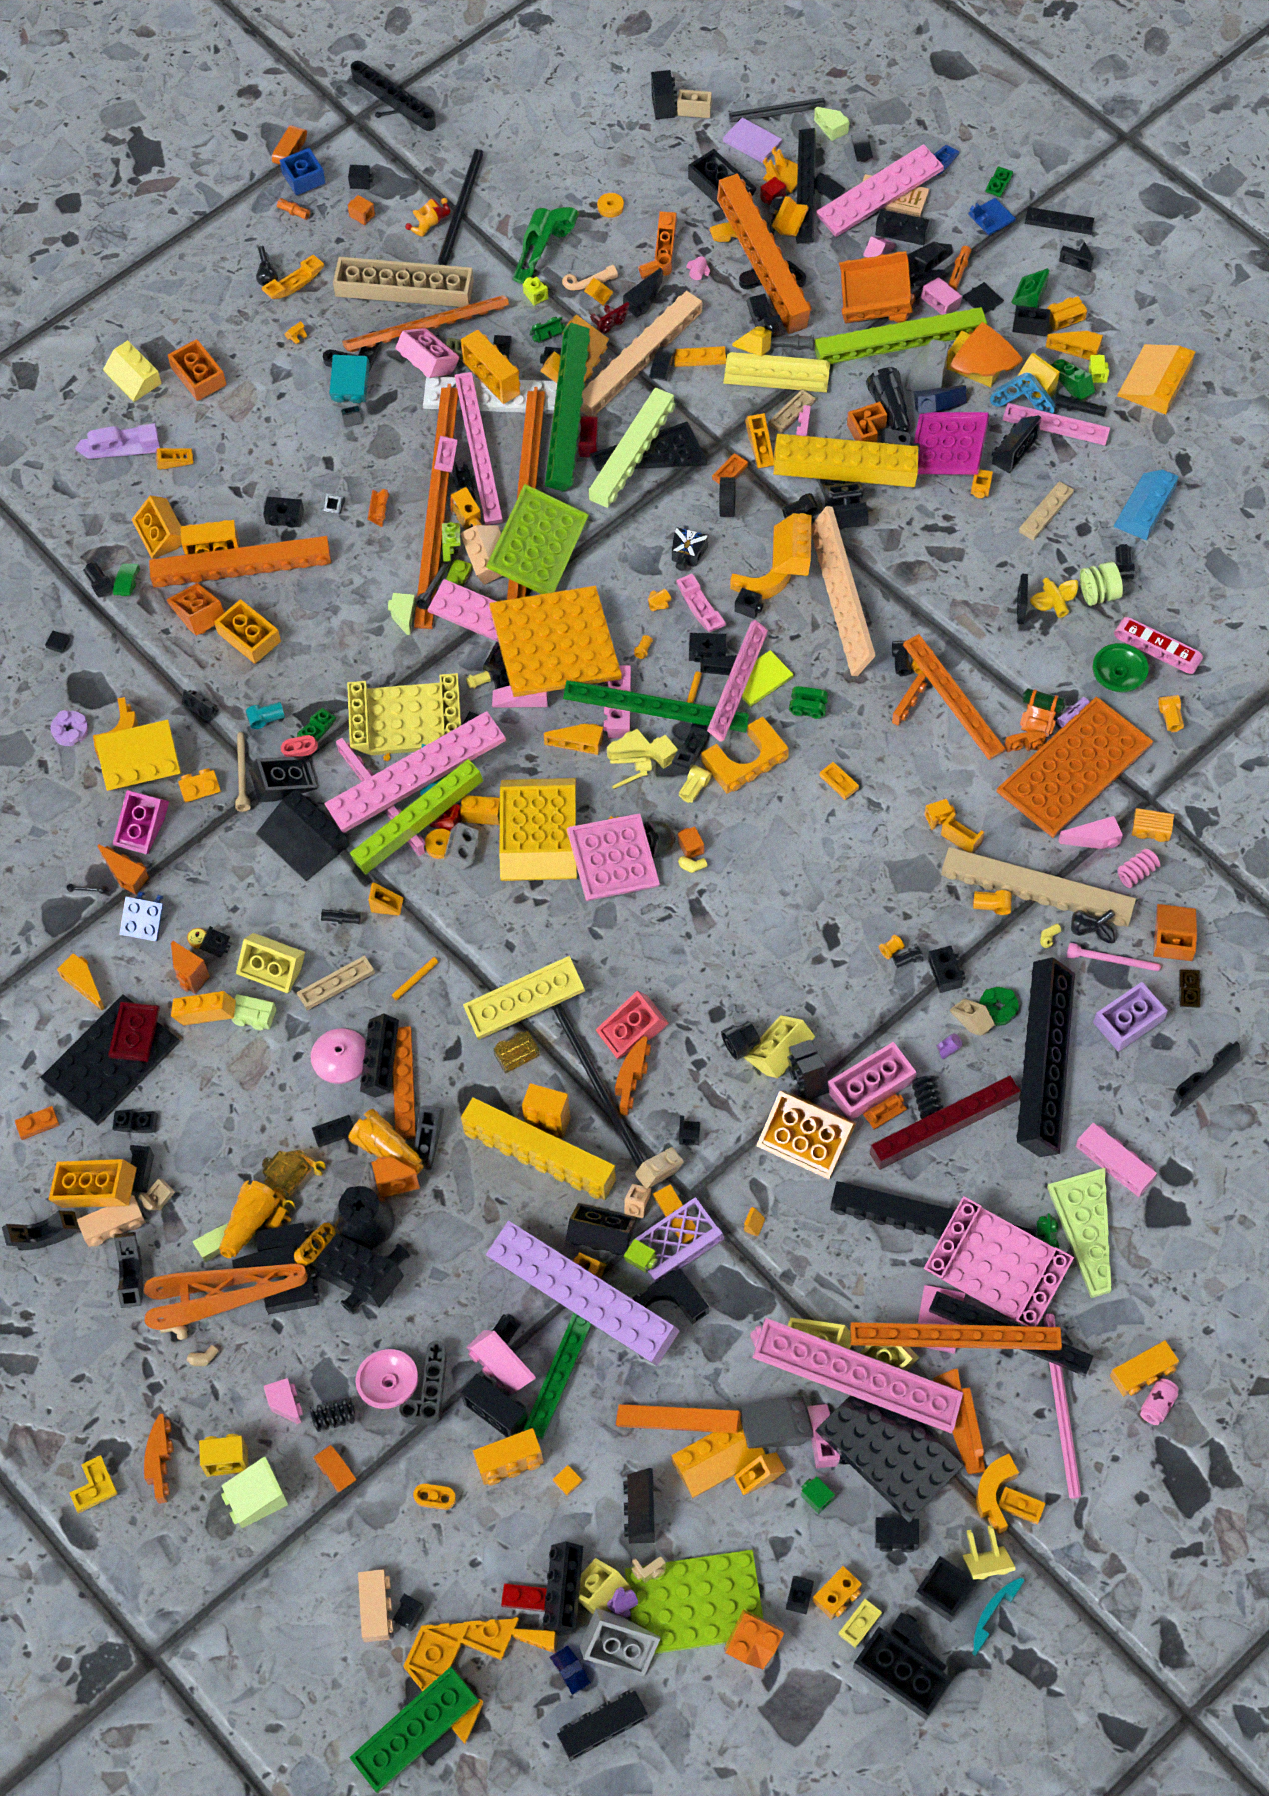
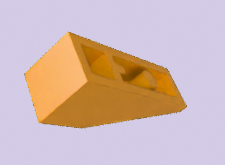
[1045,331,1103,360]
[745,413,774,469]
[544,723,604,755]
[57,953,104,1010]

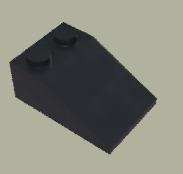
[249,756,317,802]

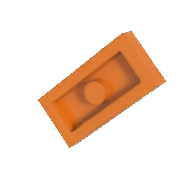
[712,453,748,484]
[14,1106,60,1140]

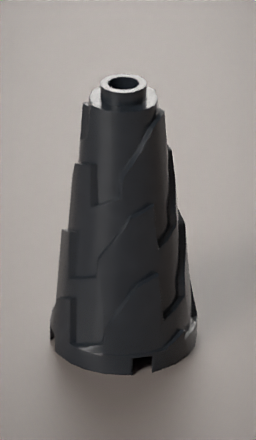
[866,367,910,433]

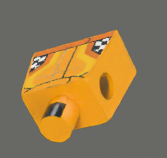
[451,487,482,530]

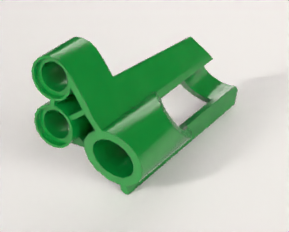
[512,207,579,284]

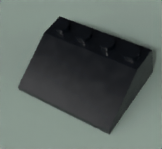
[256,789,348,881]

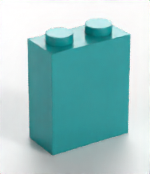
[329,355,370,403]

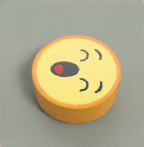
[187,928,206,948]

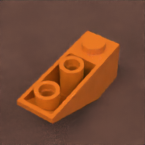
[655,211,678,260]
[97,844,149,895]

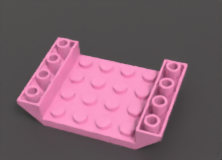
[924,1196,1074,1327]

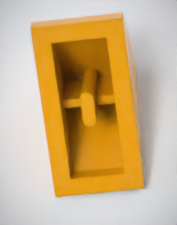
[368,883,403,915]

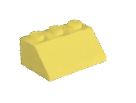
[103,340,162,402]
[236,933,305,993]
[744,1015,815,1078]

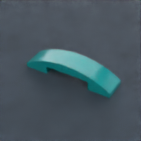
[972,1578,1025,1656]

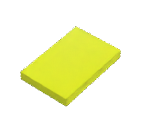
[727,650,794,707]

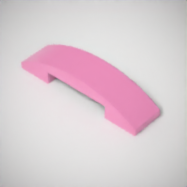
[676,574,726,632]

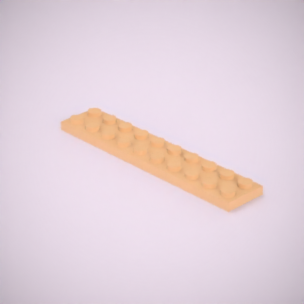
[811,506,876,676]

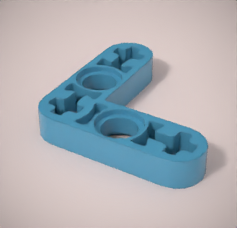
[990,373,1055,414]

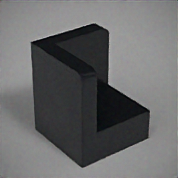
[679,1115,700,1146]
[393,1593,425,1631]

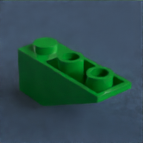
[1050,359,1095,400]

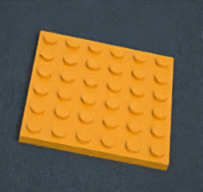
[489,585,622,697]

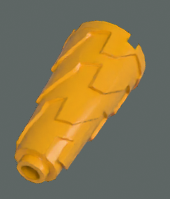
[348,1109,424,1175]
[219,1180,280,1258]

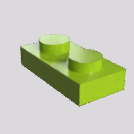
[445,559,473,587]

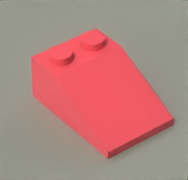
[596,991,669,1059]

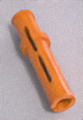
[948,246,972,291]

